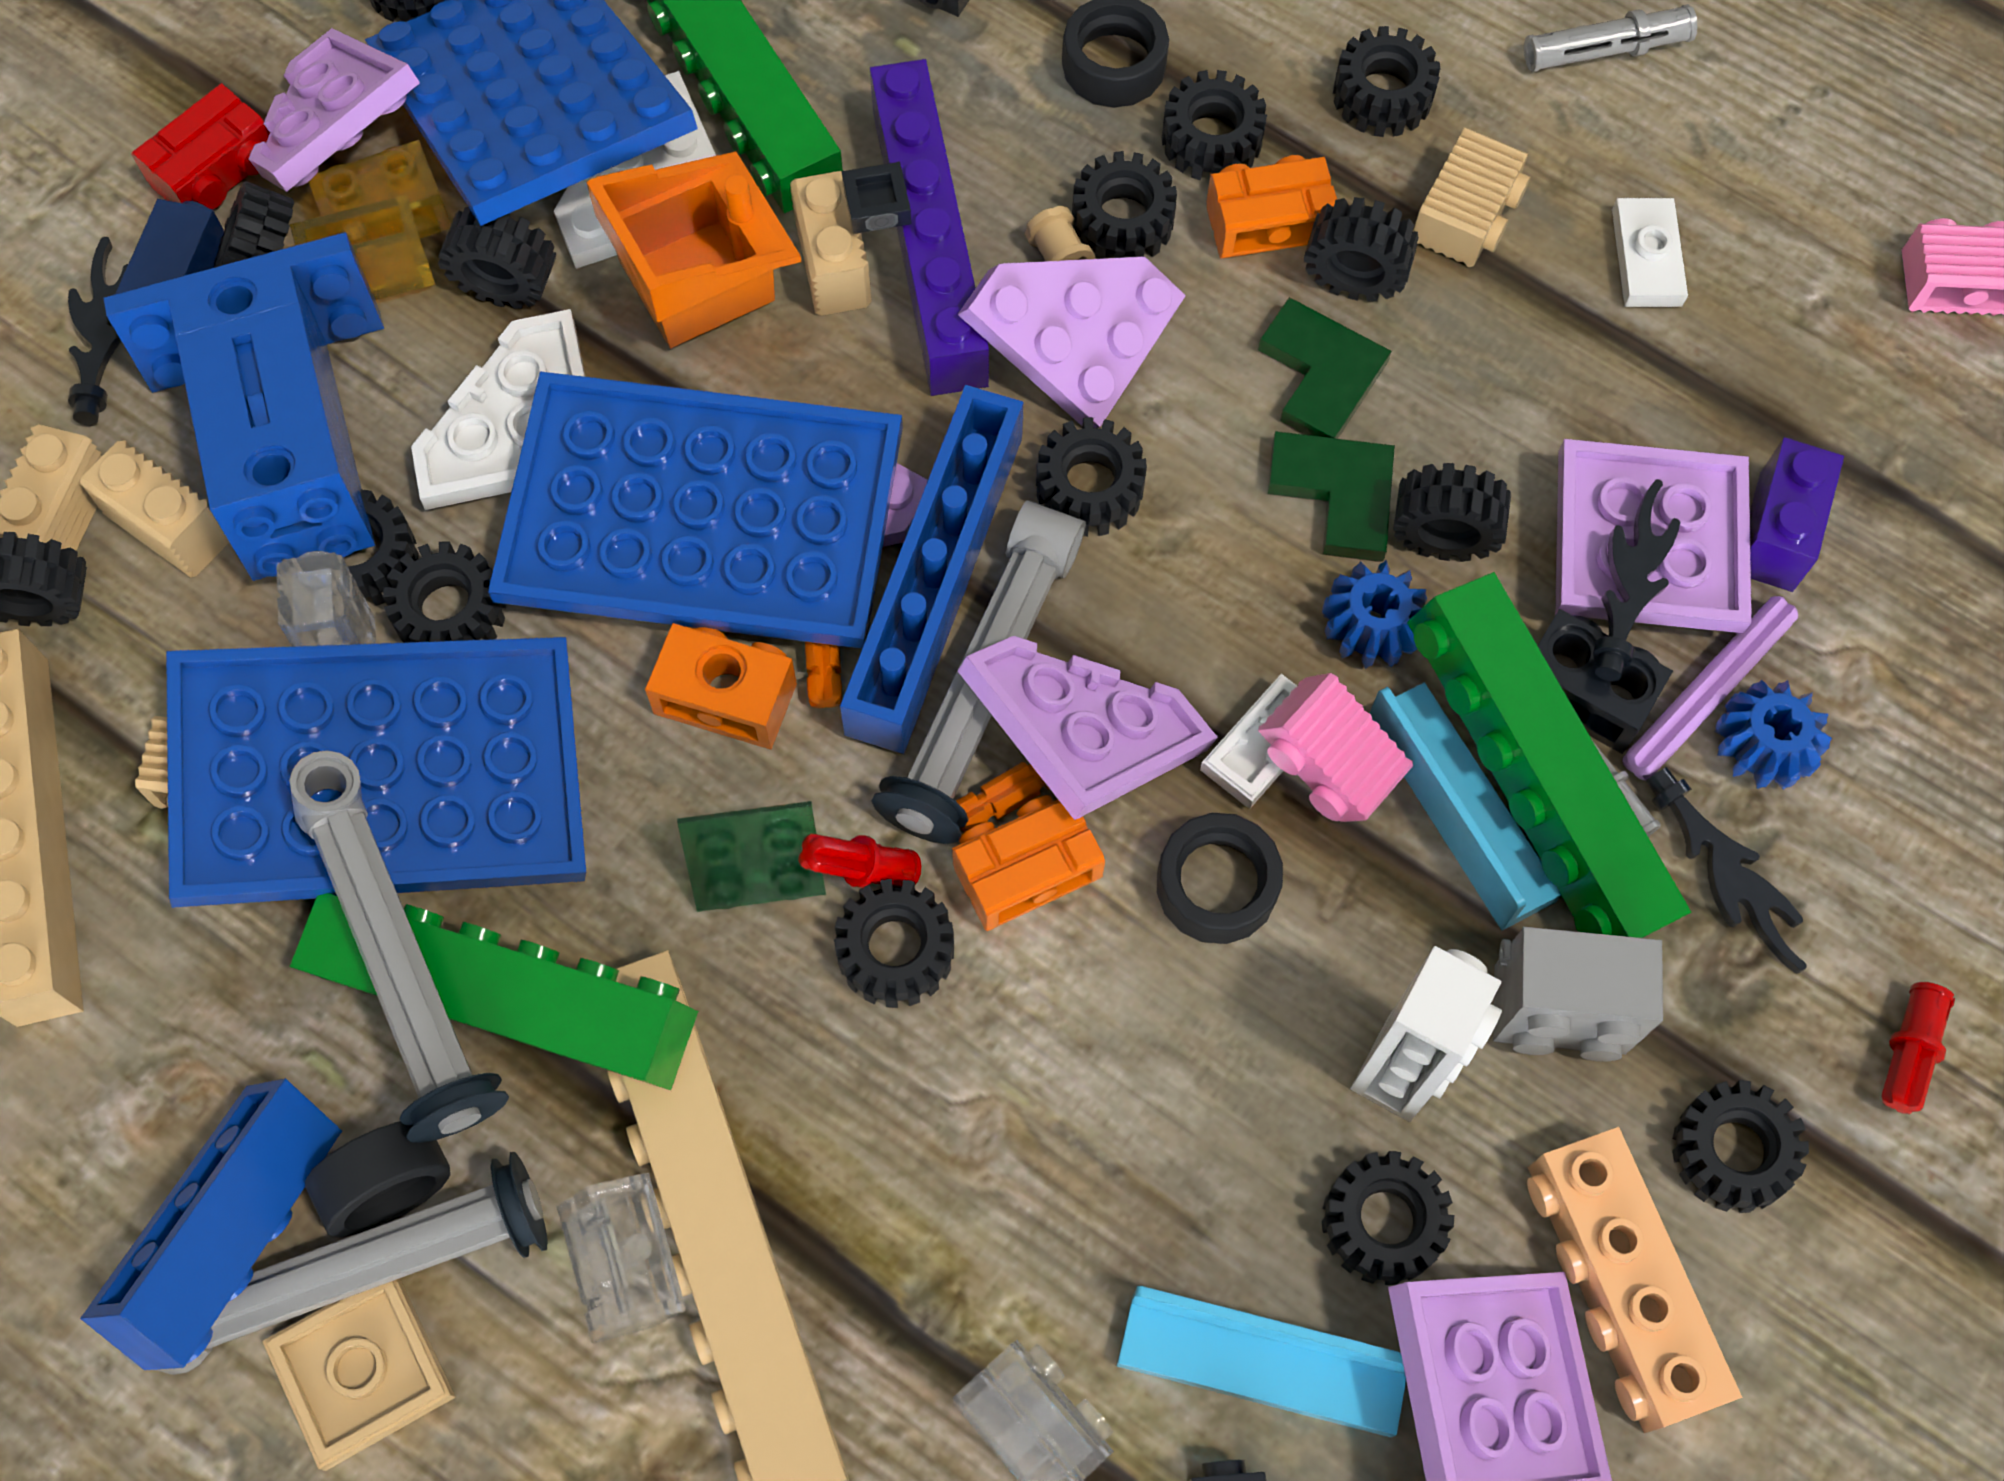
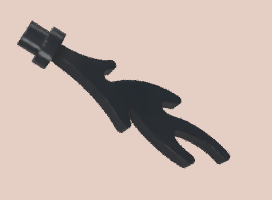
[68,237,128,425]
[1593,479,1681,681]
[1646,767,1807,974]

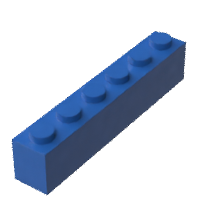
[840,385,1024,754]

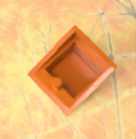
[586,152,802,349]

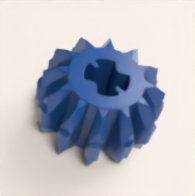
[1322,560,1427,669]
[1714,680,1832,790]

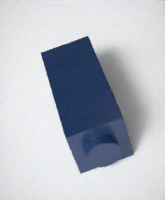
[106,198,224,325]

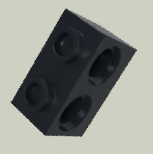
[1538,609,1673,754]

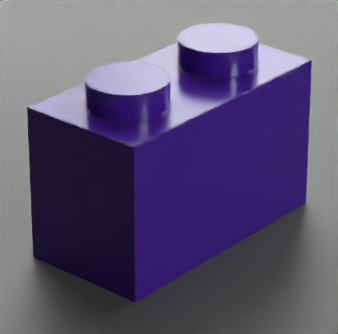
[1750,437,1844,592]

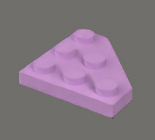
[249,28,420,192]
[958,257,1186,428]
[958,636,1217,820]

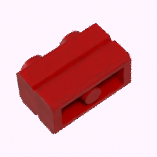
[131,83,270,209]

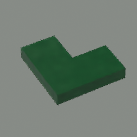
[1258,297,1392,439]
[1267,431,1395,562]

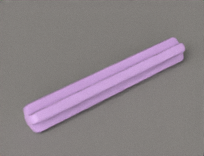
[1623,596,1798,780]

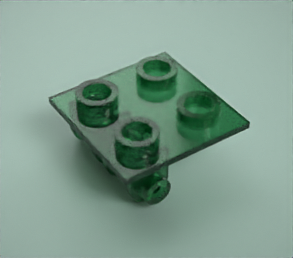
[677,801,826,912]

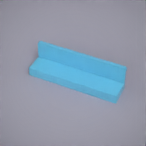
[1370,682,1561,931]
[1117,1286,1406,1438]

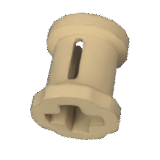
[1024,206,1096,261]

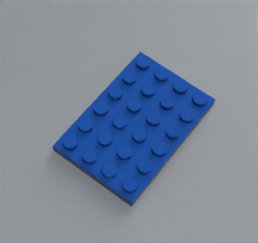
[365,0,698,226]
[488,371,903,649]
[166,637,586,908]

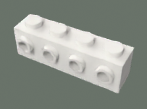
[1350,946,1502,1122]

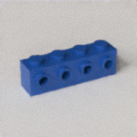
[80,1078,342,1370]

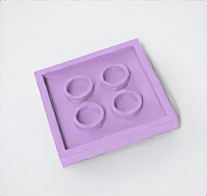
[1555,439,1751,633]
[1388,1272,1612,1481]

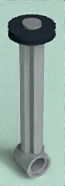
[871,500,1086,844]
[289,750,509,1143]
[121,1152,548,1375]

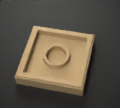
[262,1278,456,1471]

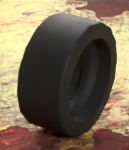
[1062,0,1169,108]
[1156,812,1283,944]
[305,1121,451,1237]

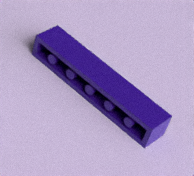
[870,59,989,396]

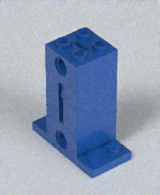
[103,232,384,581]

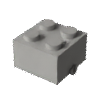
[1493,927,1663,1062]

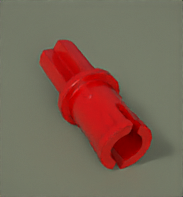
[798,834,922,888]
[1881,982,1955,1115]

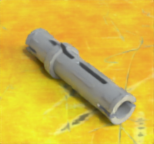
[1524,4,1697,72]

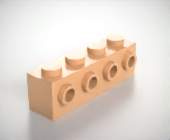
[1527,1127,1743,1434]

